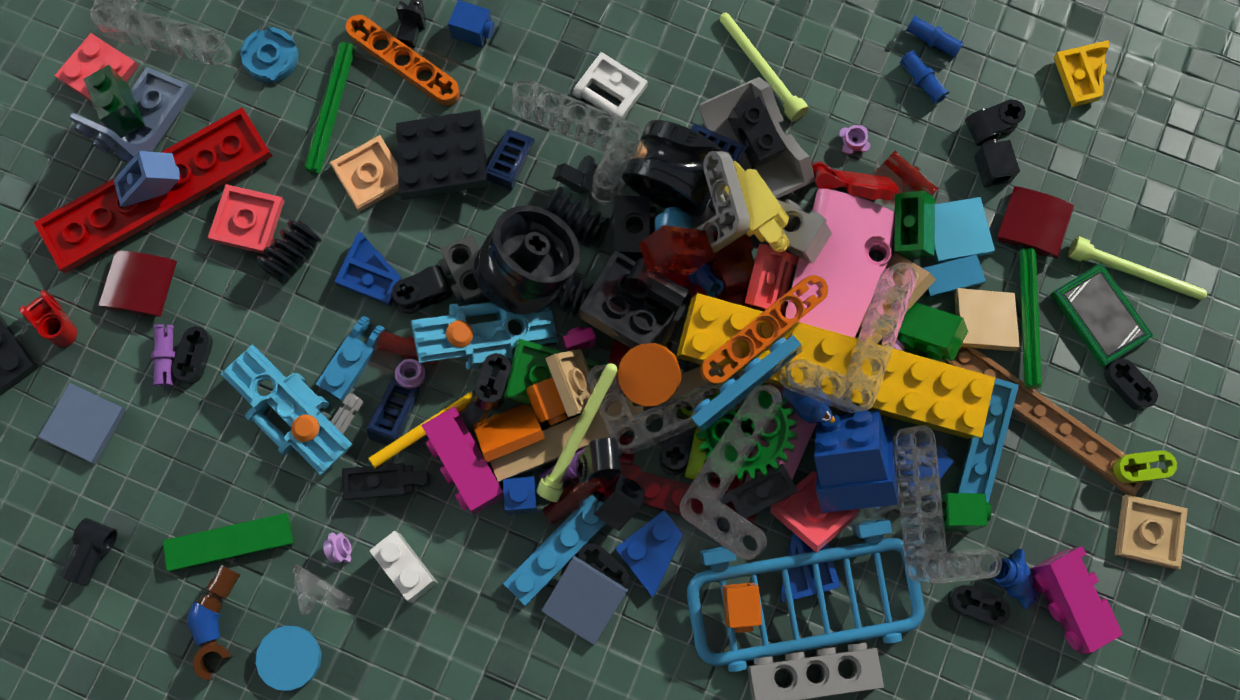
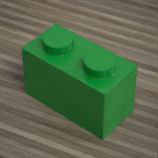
[895,191,935,258]
[892,302,968,362]
[931,493,991,532]

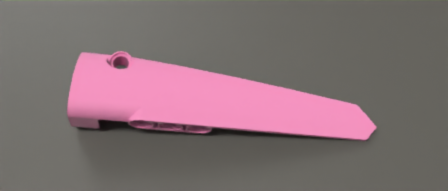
[745,189,895,483]

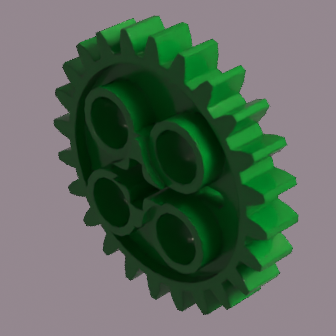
[696,383,798,481]

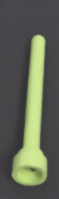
[719,13,809,122]
[1068,236,1207,300]
[536,363,617,502]

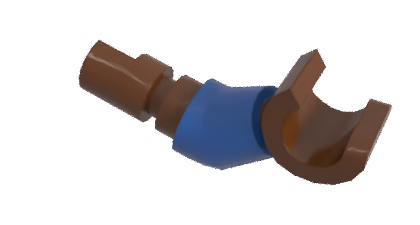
[187,565,240,681]

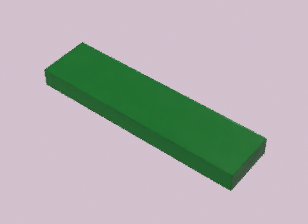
[163,513,294,572]

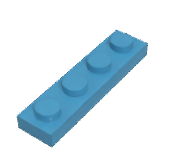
[691,335,802,432]
[956,378,1019,502]
[503,494,607,606]

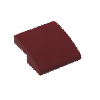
[997,186,1074,259]
[99,250,177,317]

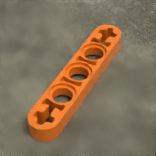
[345,15,460,106]
[700,275,828,384]

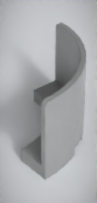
[699,77,815,199]

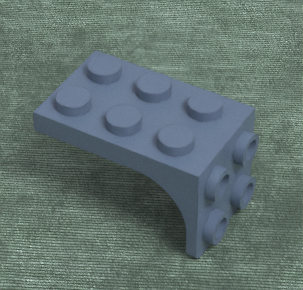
[69,67,195,163]

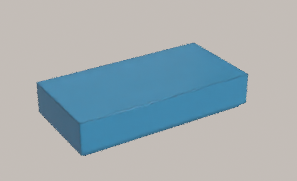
[923,254,986,298]

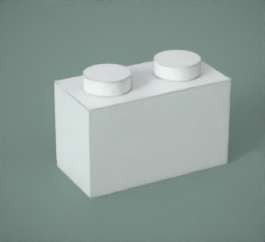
[369,531,438,603]

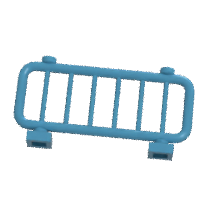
[687,519,924,672]

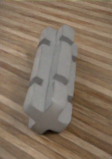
[330,393,363,435]

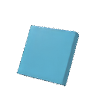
[934,197,995,264]

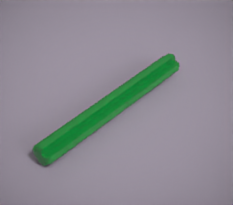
[304,42,355,174]
[1019,248,1042,389]

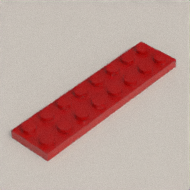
[34,107,273,274]

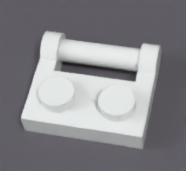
[572,52,648,125]

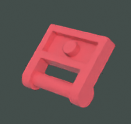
[745,244,799,316]

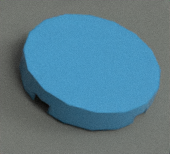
[240,27,298,83]
[255,626,322,691]

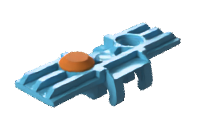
[411,302,558,370]
[221,344,353,476]

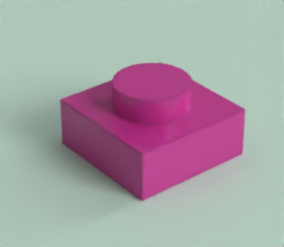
[563,327,596,352]

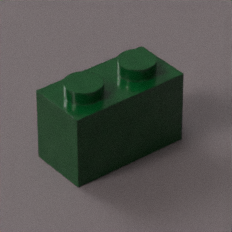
[84,65,145,138]

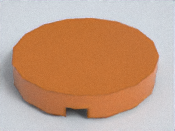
[618,343,682,406]

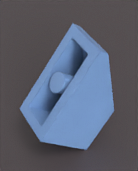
[114,151,180,206]

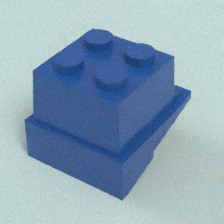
[814,410,898,513]

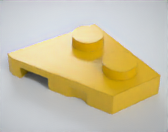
[1053,40,1110,107]

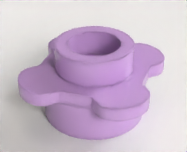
[839,125,870,154]
[323,532,352,564]

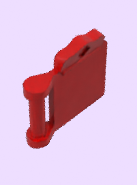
[812,161,899,200]

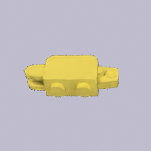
[725,161,790,253]

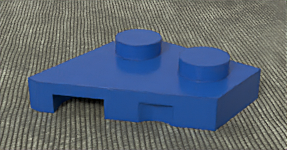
[334,232,402,307]
[615,511,683,597]
[780,534,841,603]

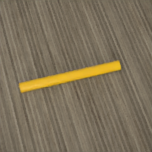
[368,391,473,468]

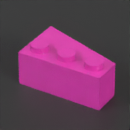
[421,406,504,515]
[1030,546,1123,654]

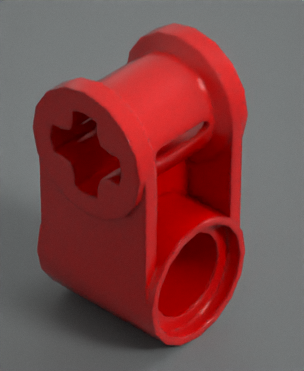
[18,289,77,347]

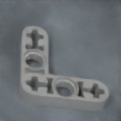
[683,151,750,260]

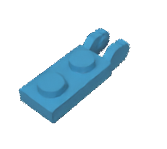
[316,316,386,401]

